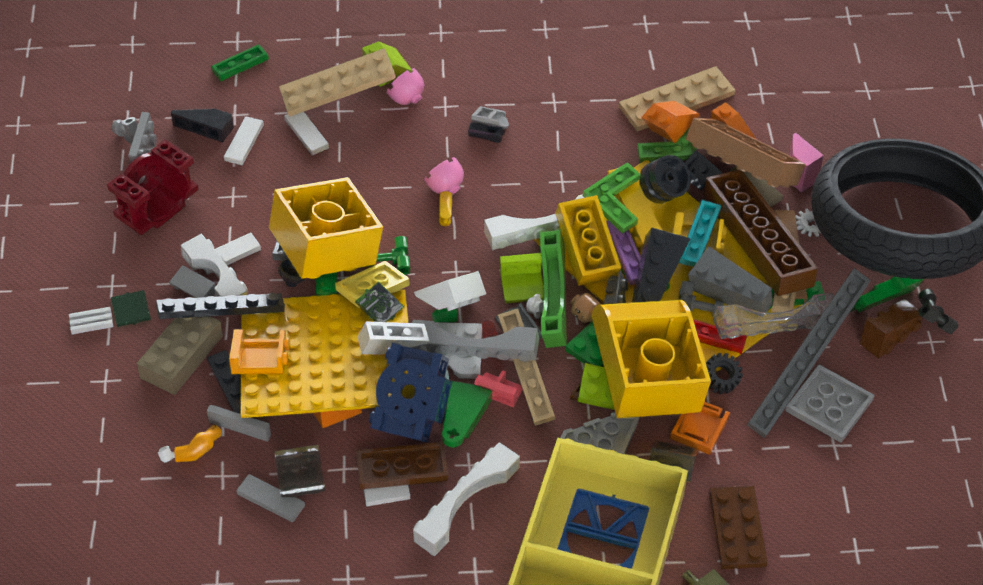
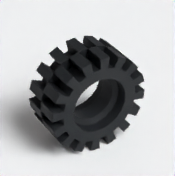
[706,353,743,394]

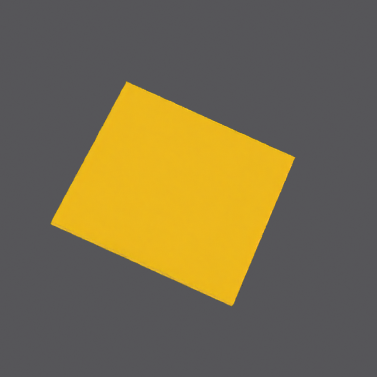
[241,289,415,418]

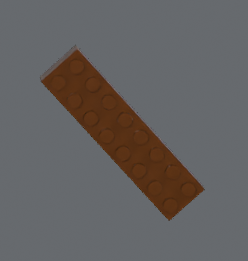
[704,170,818,296]

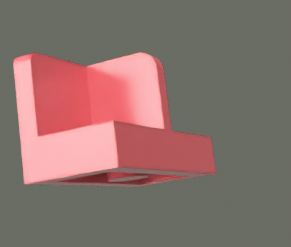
[475,370,523,408]

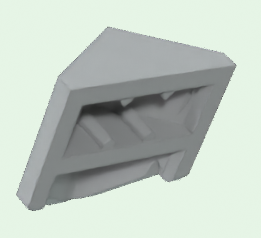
[471,106,509,129]

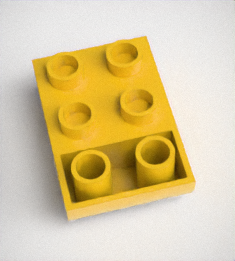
[592,300,711,418]

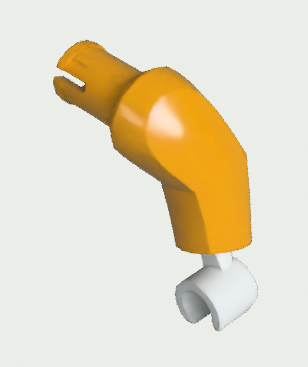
[158,425,222,462]

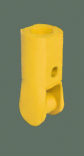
[439,191,452,226]

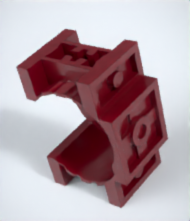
[107,139,199,235]

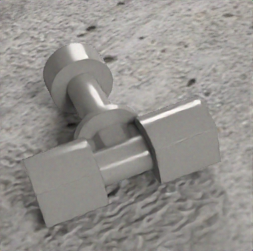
[111,117,138,145]

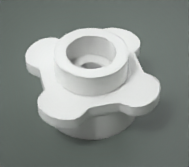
[527,294,544,318]

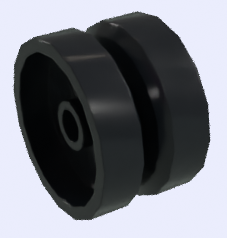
[639,155,691,204]

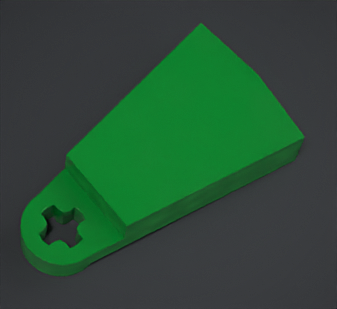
[442,381,492,447]

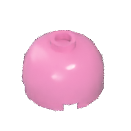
[387,68,424,105]
[424,157,464,195]

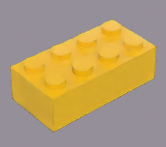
[555,195,621,286]

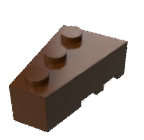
[860,299,922,359]

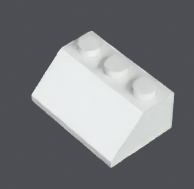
[414,271,486,311]

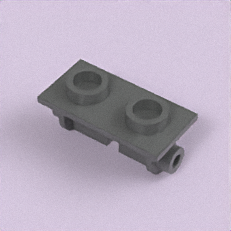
[604,271,628,304]

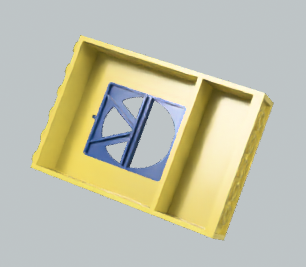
[508,438,688,585]

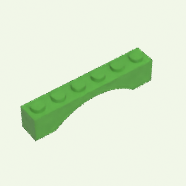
[540,230,567,348]

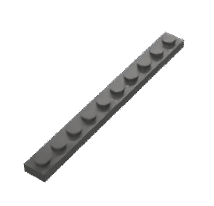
[747,268,871,438]

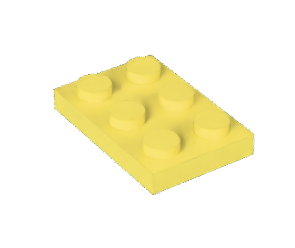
[335,261,410,308]

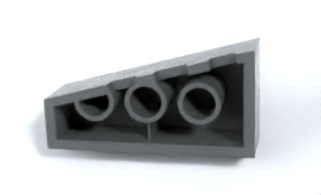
[688,247,772,318]

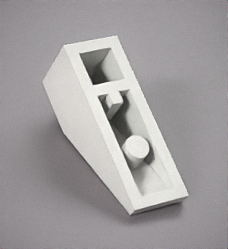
[358,322,429,355]

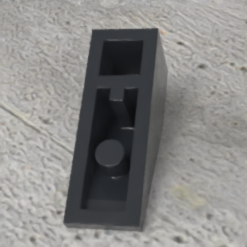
[170,109,234,143]

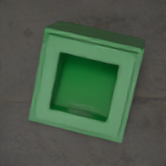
[432,307,458,323]

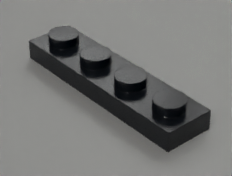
[207,350,256,418]

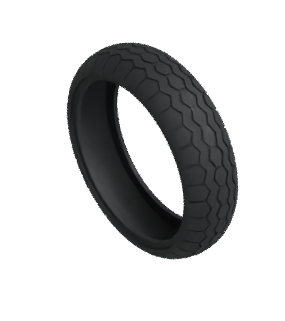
[811,139,983,279]

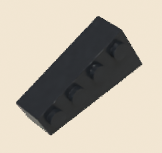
[631,228,691,303]

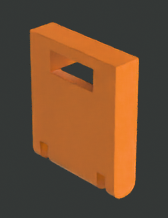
[670,401,731,455]

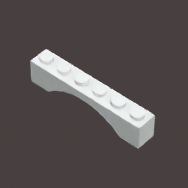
[484,194,584,250]
[413,442,520,556]

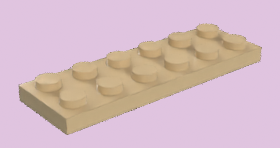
[279,48,396,117]
[619,66,735,132]

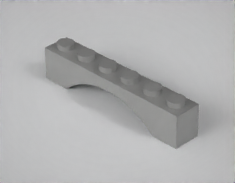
[411,320,540,362]

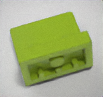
[500,253,544,303]

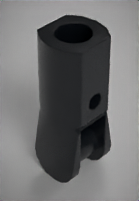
[468,122,504,143]

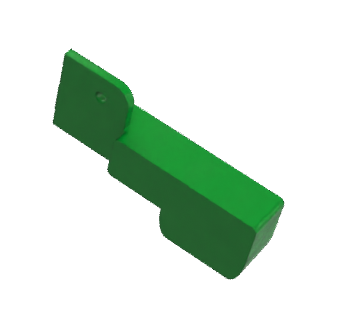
[849,276,924,313]

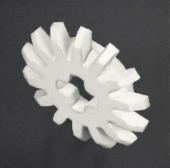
[795,209,822,237]

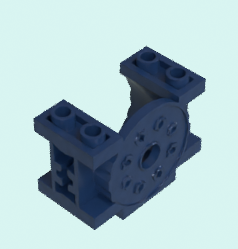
[369,343,452,443]

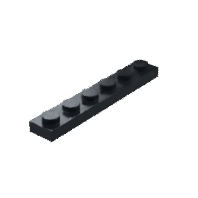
[156,293,285,319]

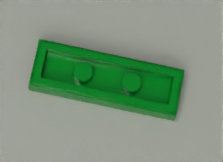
[211,44,269,81]

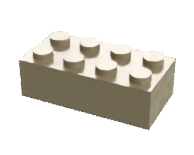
[137,316,223,395]

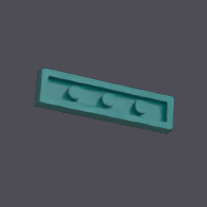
[679,200,721,267]

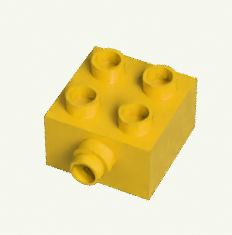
[269,178,383,279]

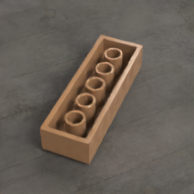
[686,118,806,188]

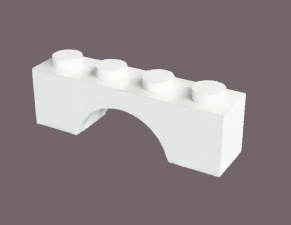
[181,233,248,297]

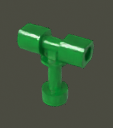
[365,236,410,275]

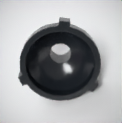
[278,259,305,287]

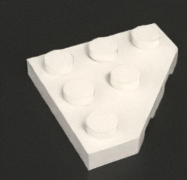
[436,322,482,379]

